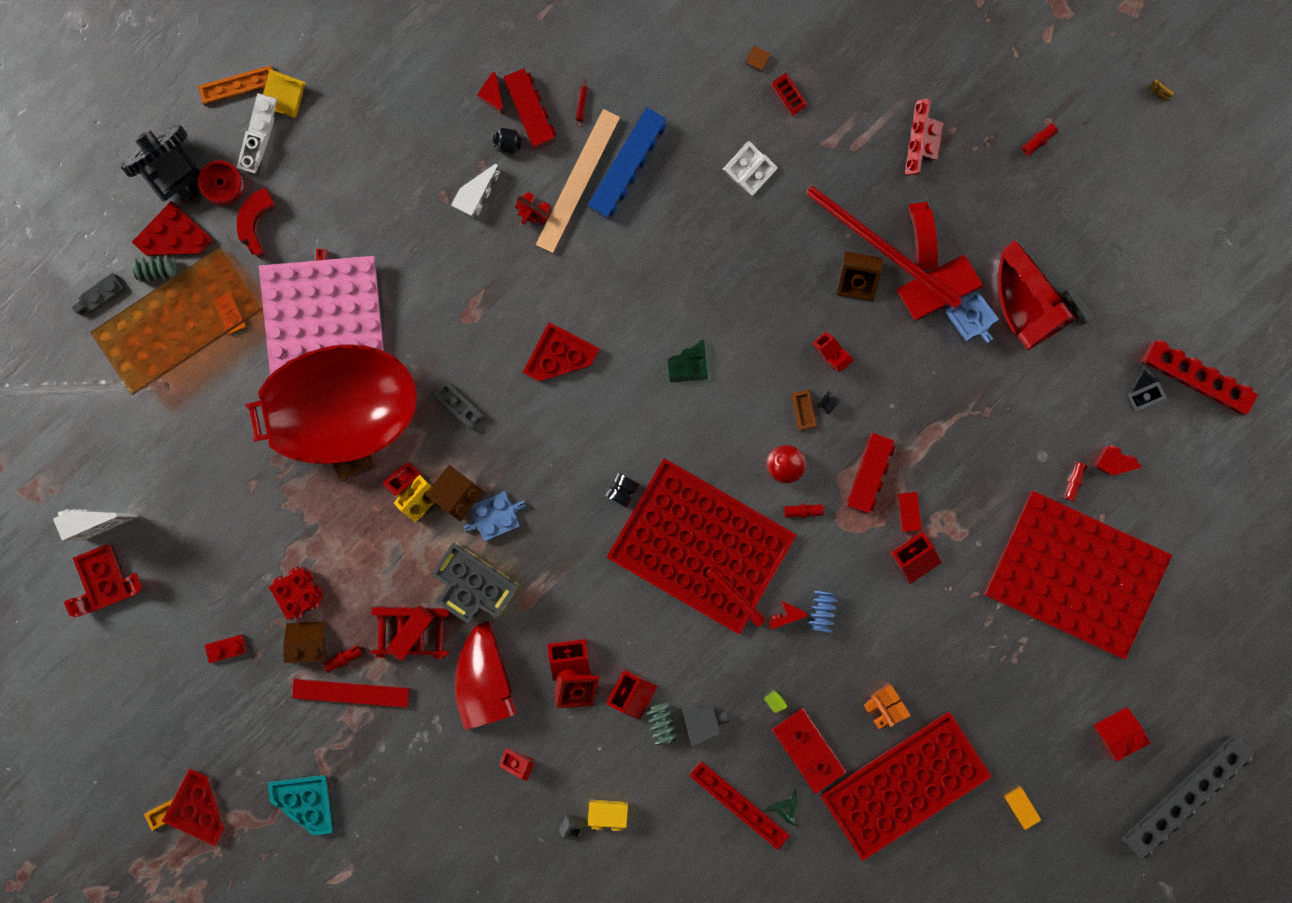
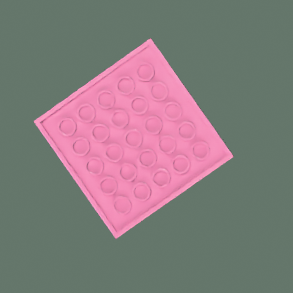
[259,256,384,375]

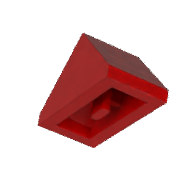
[477,72,504,114]

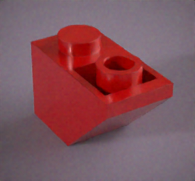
[1093,445,1142,476]

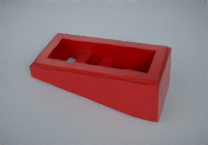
[770,73,808,116]

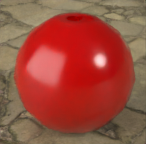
[767,445,806,484]

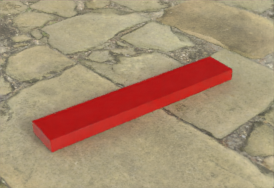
[292,679,410,707]
[689,761,790,850]

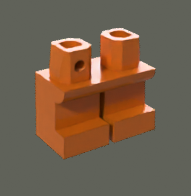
[863,683,911,730]

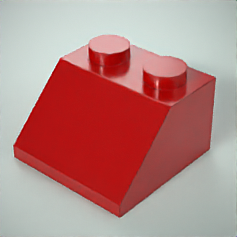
[1093,707,1151,762]

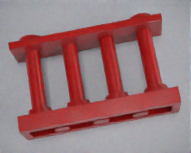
[370,607,451,659]

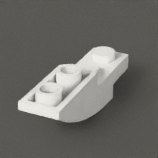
[237,93,278,173]

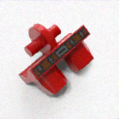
[515,192,551,226]

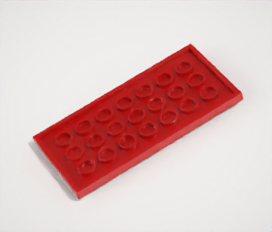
[820,711,992,861]

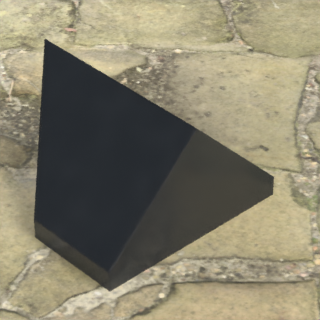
[1127,365,1169,412]

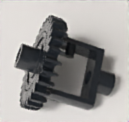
[121,124,201,203]

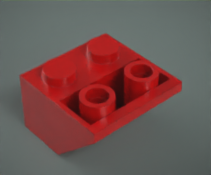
[888,531,942,584]
[547,638,591,681]
[606,668,658,720]

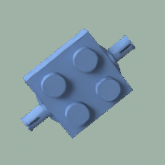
[945,290,999,344]
[463,491,527,542]

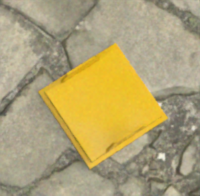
[263,69,306,119]

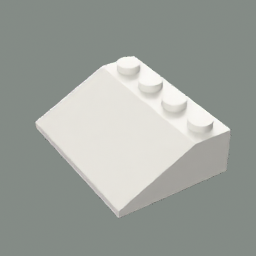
[53,509,138,541]

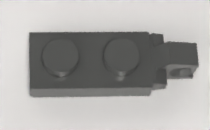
[72,273,125,315]

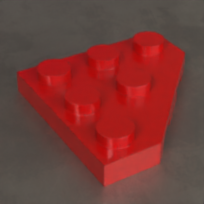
[132,201,214,256]
[522,322,600,382]
[162,768,224,846]

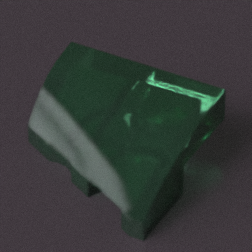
[668,340,708,383]

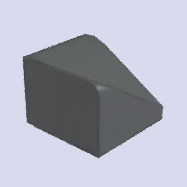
[559,815,587,841]

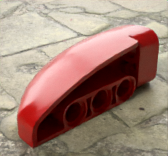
[998,240,1076,351]

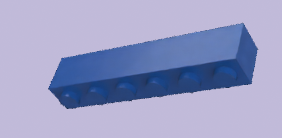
[588,107,667,220]

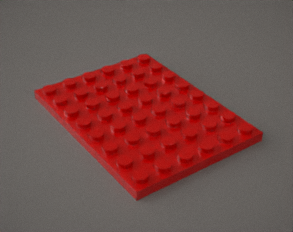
[606,458,797,635]
[984,490,1173,660]

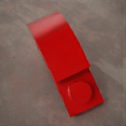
[236,187,277,258]
[908,202,938,270]

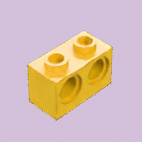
[394,475,435,523]

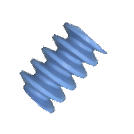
[808,591,838,633]

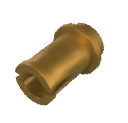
[1149,79,1175,102]

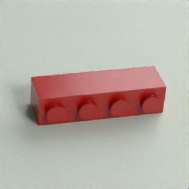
[503,68,557,150]
[846,433,896,513]

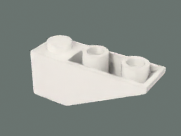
[451,164,500,218]

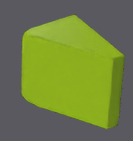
[764,690,787,713]

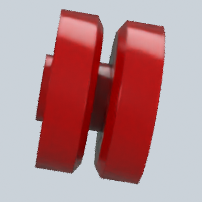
[198,160,244,207]

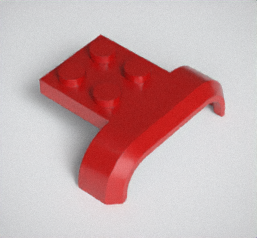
[63,544,143,618]

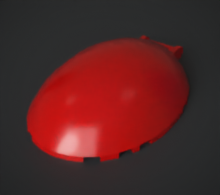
[245,344,417,464]

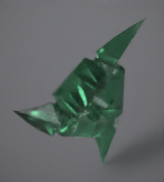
[764,789,799,827]

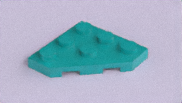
[268,774,333,836]

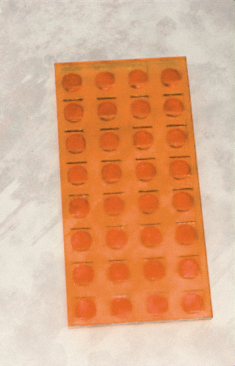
[90,247,263,395]

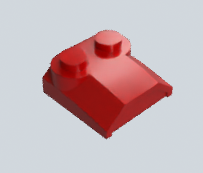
[554,669,600,708]

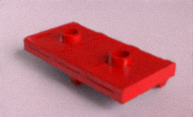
[771,707,846,794]

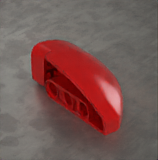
[455,621,517,730]

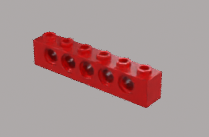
[1141,340,1259,416]

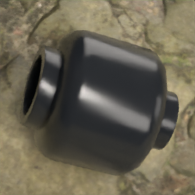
[492,128,521,154]

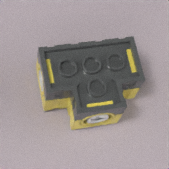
[431,542,520,624]

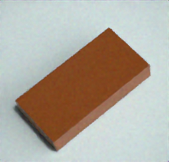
[791,390,818,431]

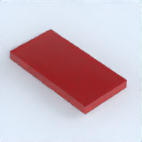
[897,255,983,322]

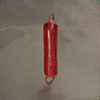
[575,79,588,128]

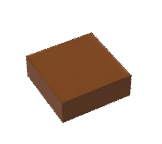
[745,46,771,72]

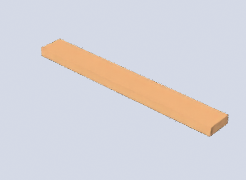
[536,109,620,254]

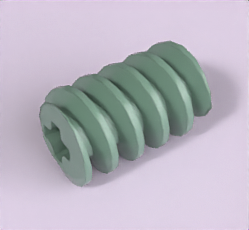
[133,255,176,282]
[646,702,677,745]

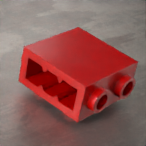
[268,566,324,621]

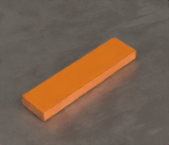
[198,65,273,105]

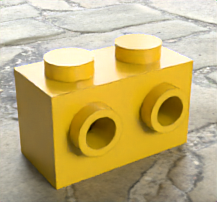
[588,799,628,831]

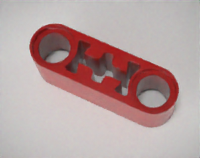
[386,605,435,662]

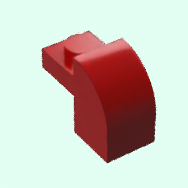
[812,331,854,372]

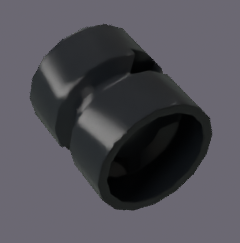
[605,472,640,508]

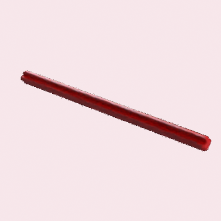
[807,186,962,309]

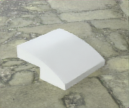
[723,141,778,196]

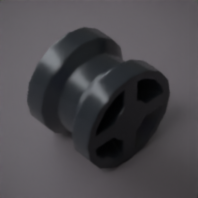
[816,391,840,415]

